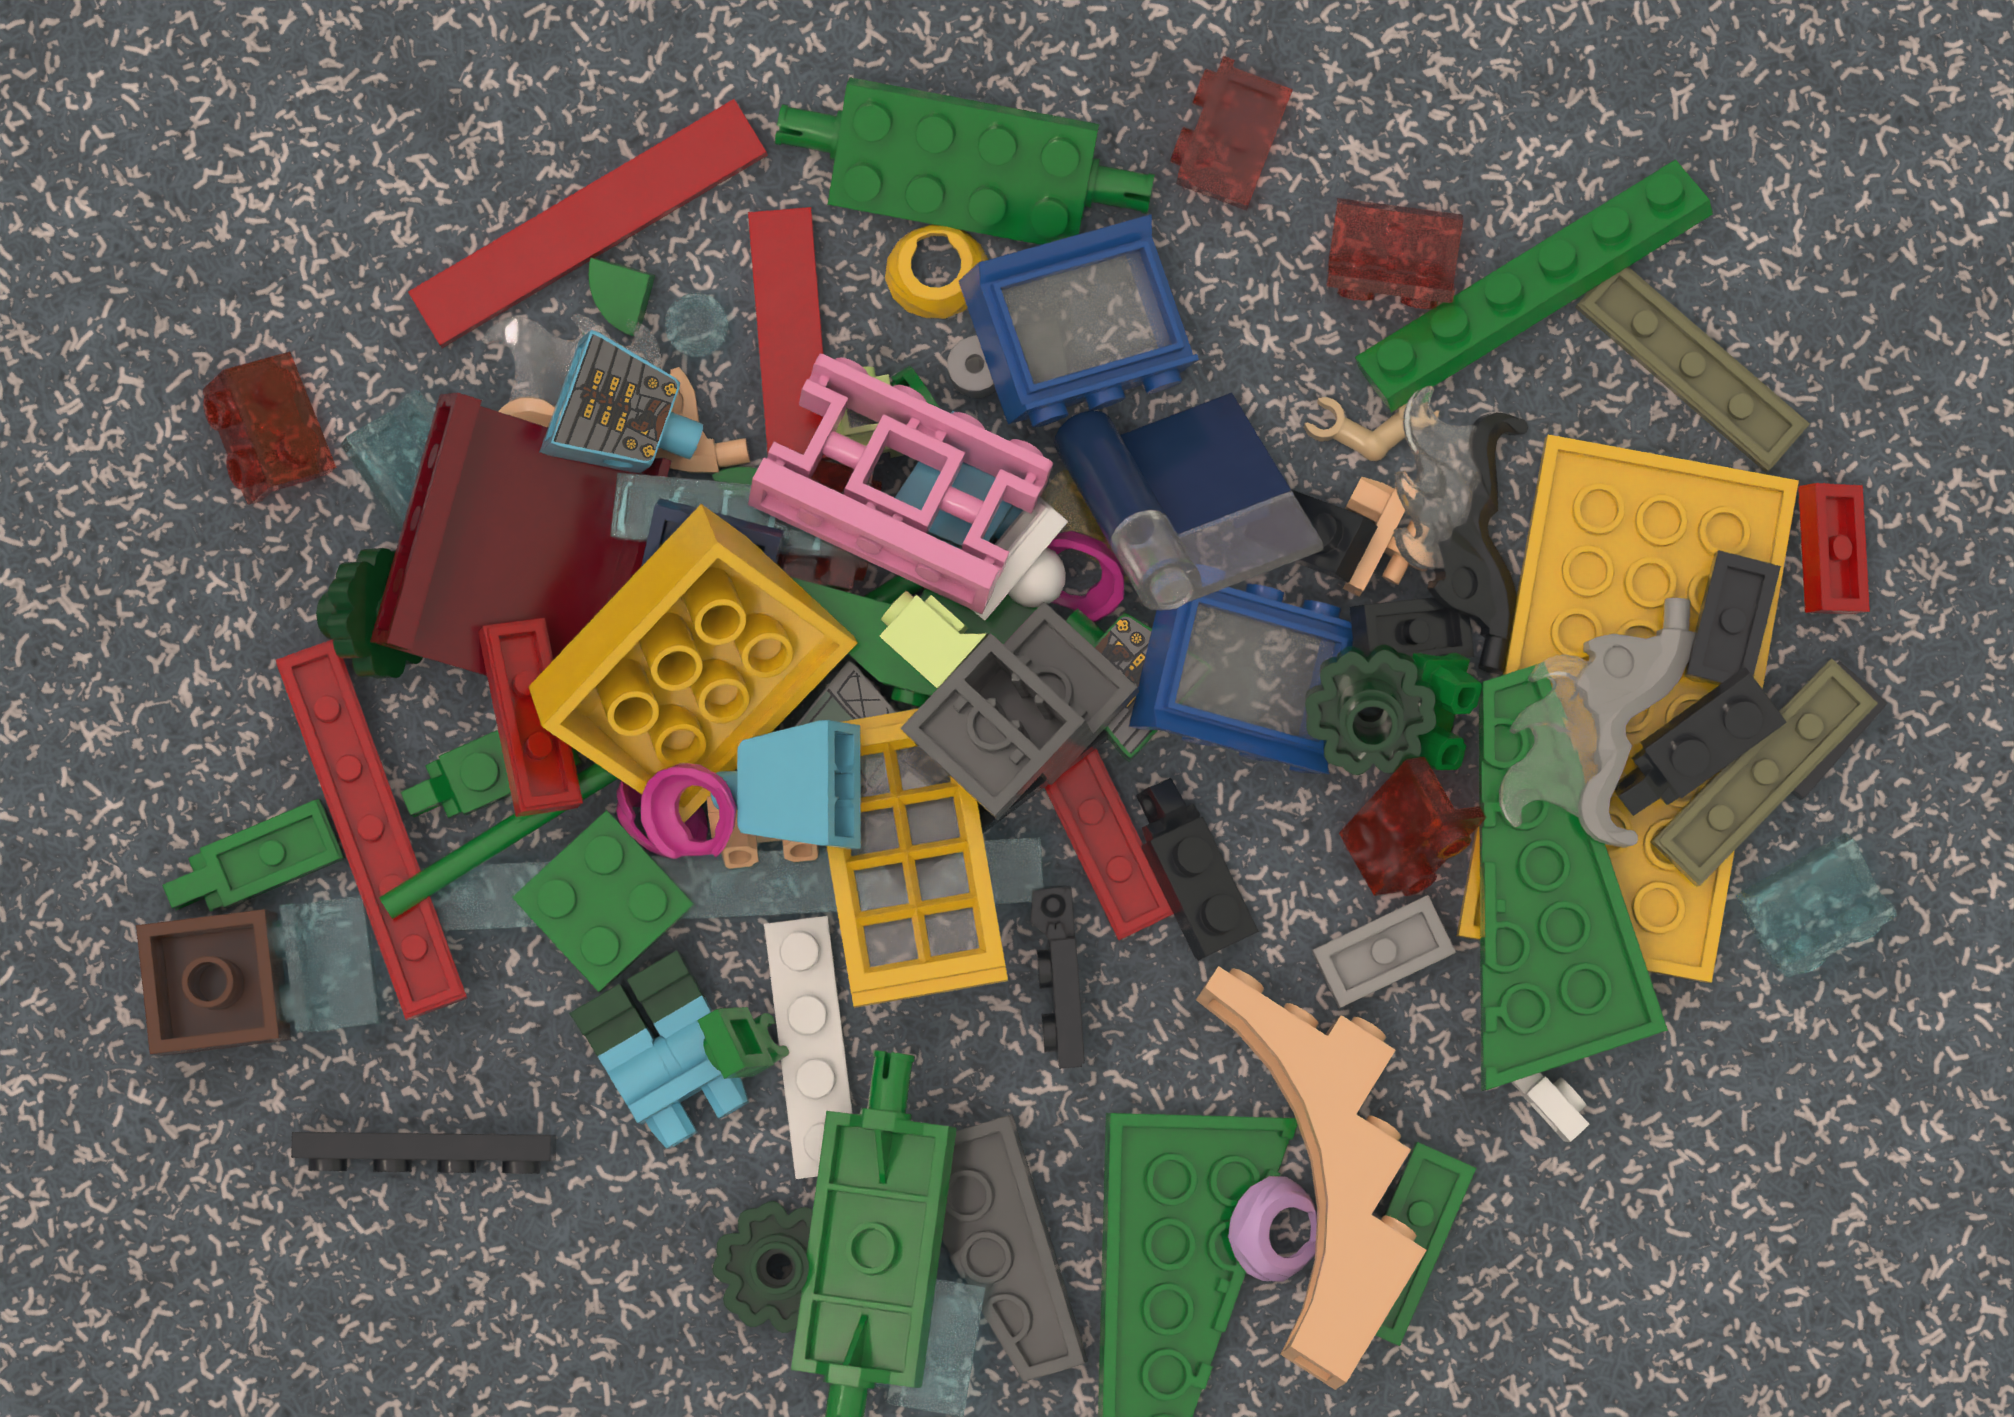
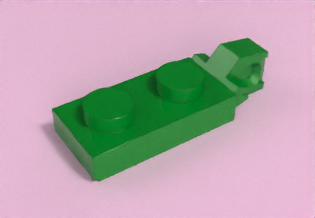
[400,730,582,818]
[162,799,346,912]

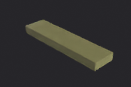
[1575,267,1810,473]
[1651,659,1878,887]

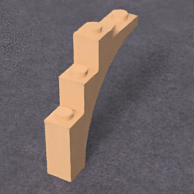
[1196,966,1427,1390]

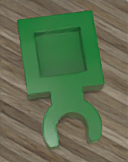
[697,1007,790,1079]

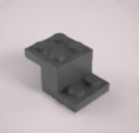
[901,602,1140,820]

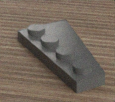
[942,1114,1088,1382]

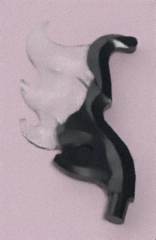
[1394,386,1528,674]

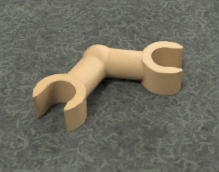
[1304,397,1439,461]

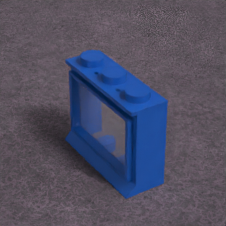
[958,214,1199,428]
[1129,567,1353,774]

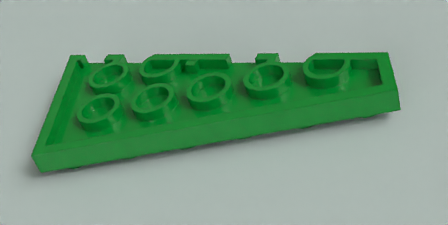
[1479,662,1668,1091]
[1098,1113,1298,1417]

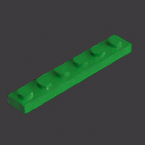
[1355,159,1713,413]

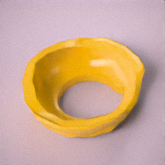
[885,225,989,319]

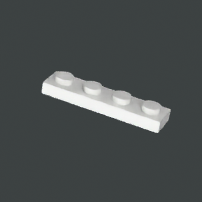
[764,916,853,1179]

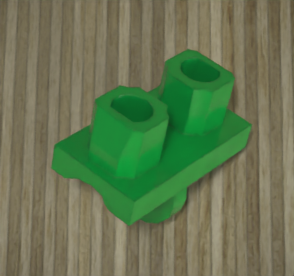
[1400,653,1483,770]

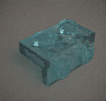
[341,389,436,532]
[1735,832,1897,978]
[272,896,382,1034]
[875,1279,985,1417]

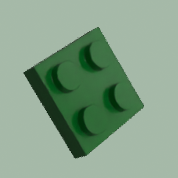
[512,810,696,993]

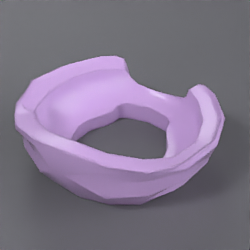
[1228,1176,1317,1282]

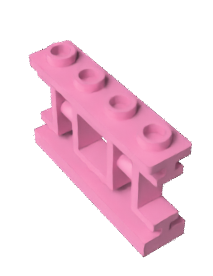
[748,354,1053,614]

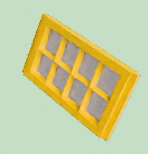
[826,708,1008,1008]

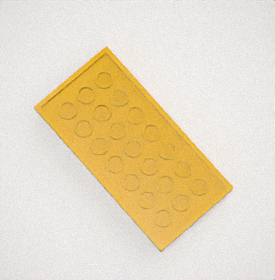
[1456,434,1799,983]

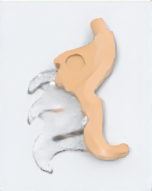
[481,314,750,473]

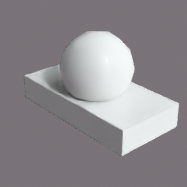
[972,497,1068,620]

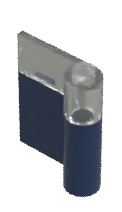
[1054,393,1323,611]

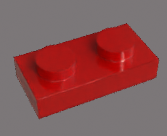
[1798,483,1870,614]

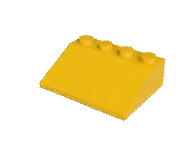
[529,504,857,823]

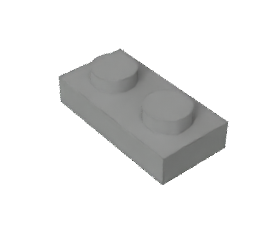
[1311,895,1456,1008]

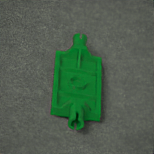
[775,77,1155,245]
[791,1050,957,1417]

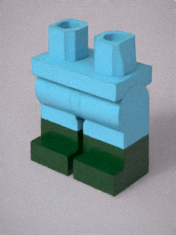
[569,950,749,1149]

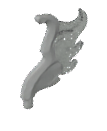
[1499,598,1696,848]

